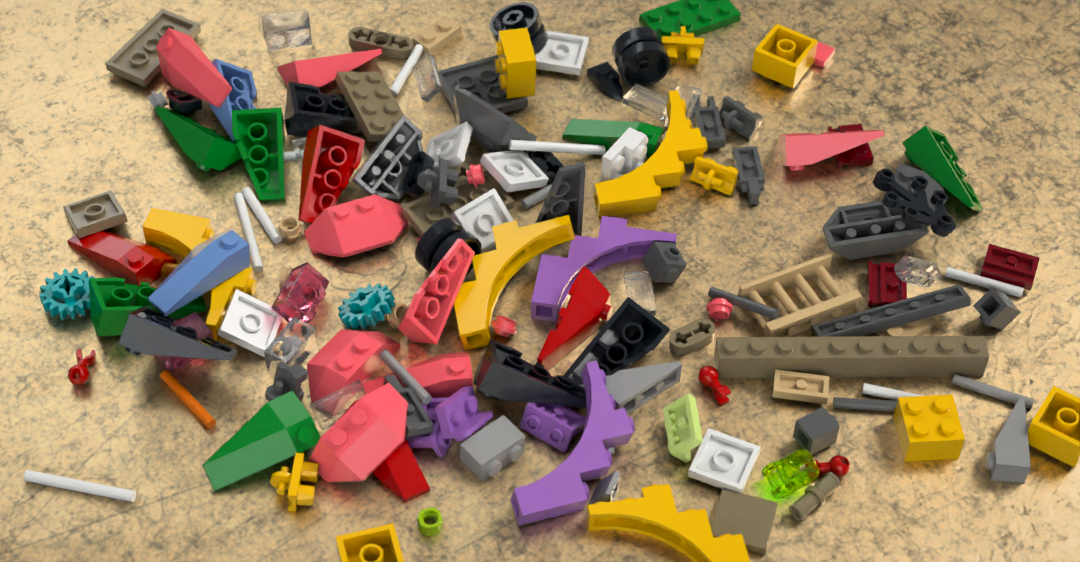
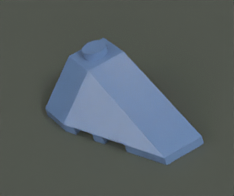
[208,59,256,142]
[148,230,250,317]

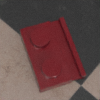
[827,124,874,168]
[980,244,1040,291]
[867,261,907,307]

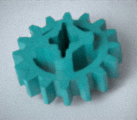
[39,268,94,320]
[338,283,395,330]

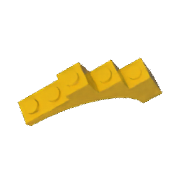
[593,90,707,218]
[143,208,257,341]
[454,215,575,351]
[586,484,750,562]

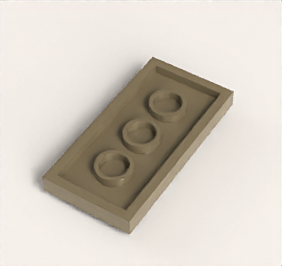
[105,9,201,87]
[335,71,404,142]
[401,170,514,237]

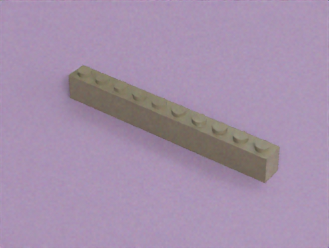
[714,336,989,378]

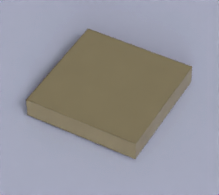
[63,190,128,238]
[711,489,778,554]

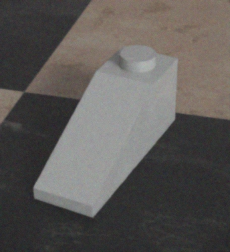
[606,361,682,415]
[985,399,1031,483]

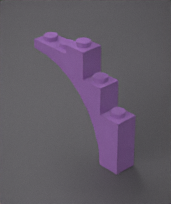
[531,216,677,322]
[510,361,635,526]

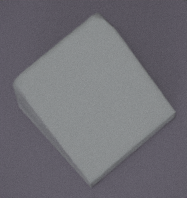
[590,471,620,504]

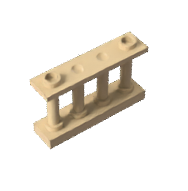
[738,253,862,337]

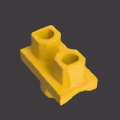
[662,26,704,64]
[690,156,739,196]
[270,453,319,512]

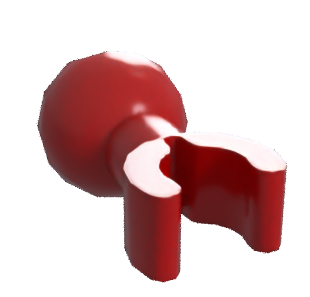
[68,349,96,385]
[698,365,731,406]
[805,455,850,481]

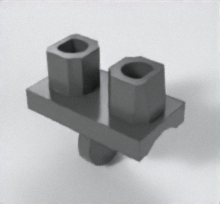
[719,96,763,140]
[417,158,458,209]
[265,362,308,402]

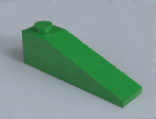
[155,105,242,171]
[232,107,285,202]

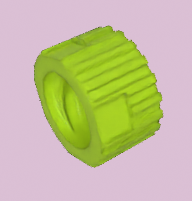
[417,507,443,536]

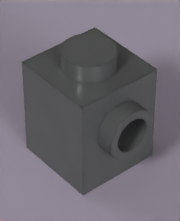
[642,241,687,283]
[973,288,1021,330]
[793,407,840,456]

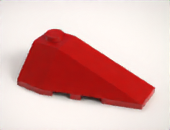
[298,125,365,224]
[67,231,177,286]
[537,267,613,371]
[337,400,430,502]

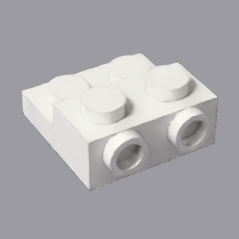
[601,127,648,182]

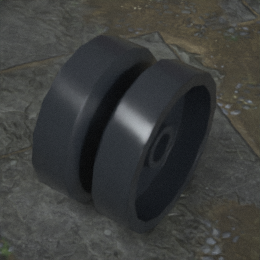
[489,2,548,55]
[612,27,671,88]
[415,218,481,277]

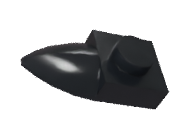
[587,61,623,101]
[166,89,202,115]

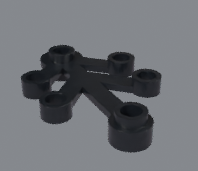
[873,169,956,237]

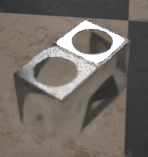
[261,9,312,51]
[264,317,318,376]

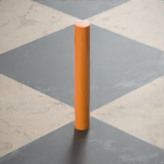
[160,370,216,429]

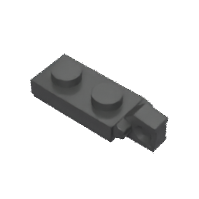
[732,146,765,204]
[383,374,434,437]

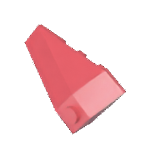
[156,28,232,108]
[277,49,382,87]
[778,130,884,170]
[398,239,475,344]
[362,352,473,403]

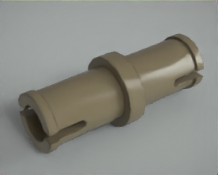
[789,472,841,521]

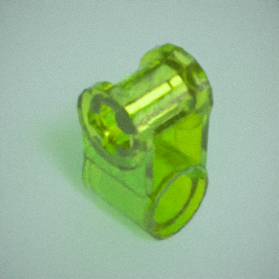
[761,449,820,499]

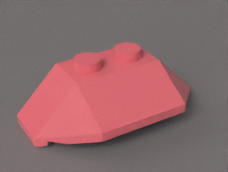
[304,194,408,257]
[307,329,400,417]
[308,383,408,483]

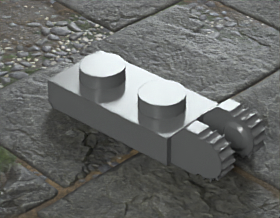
[692,96,725,148]

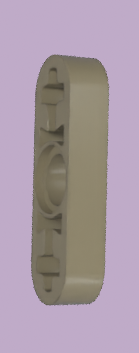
[348,27,413,60]

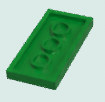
[639,0,741,40]

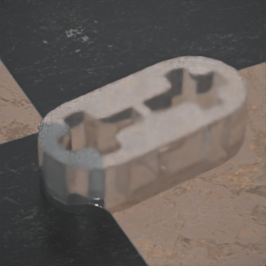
[894,256,941,287]

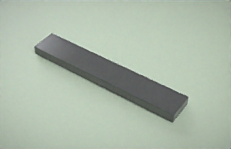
[811,284,971,337]

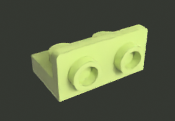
[663,393,703,463]

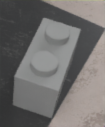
[460,415,525,482]

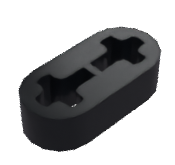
[403,151,434,198]
[528,151,564,185]

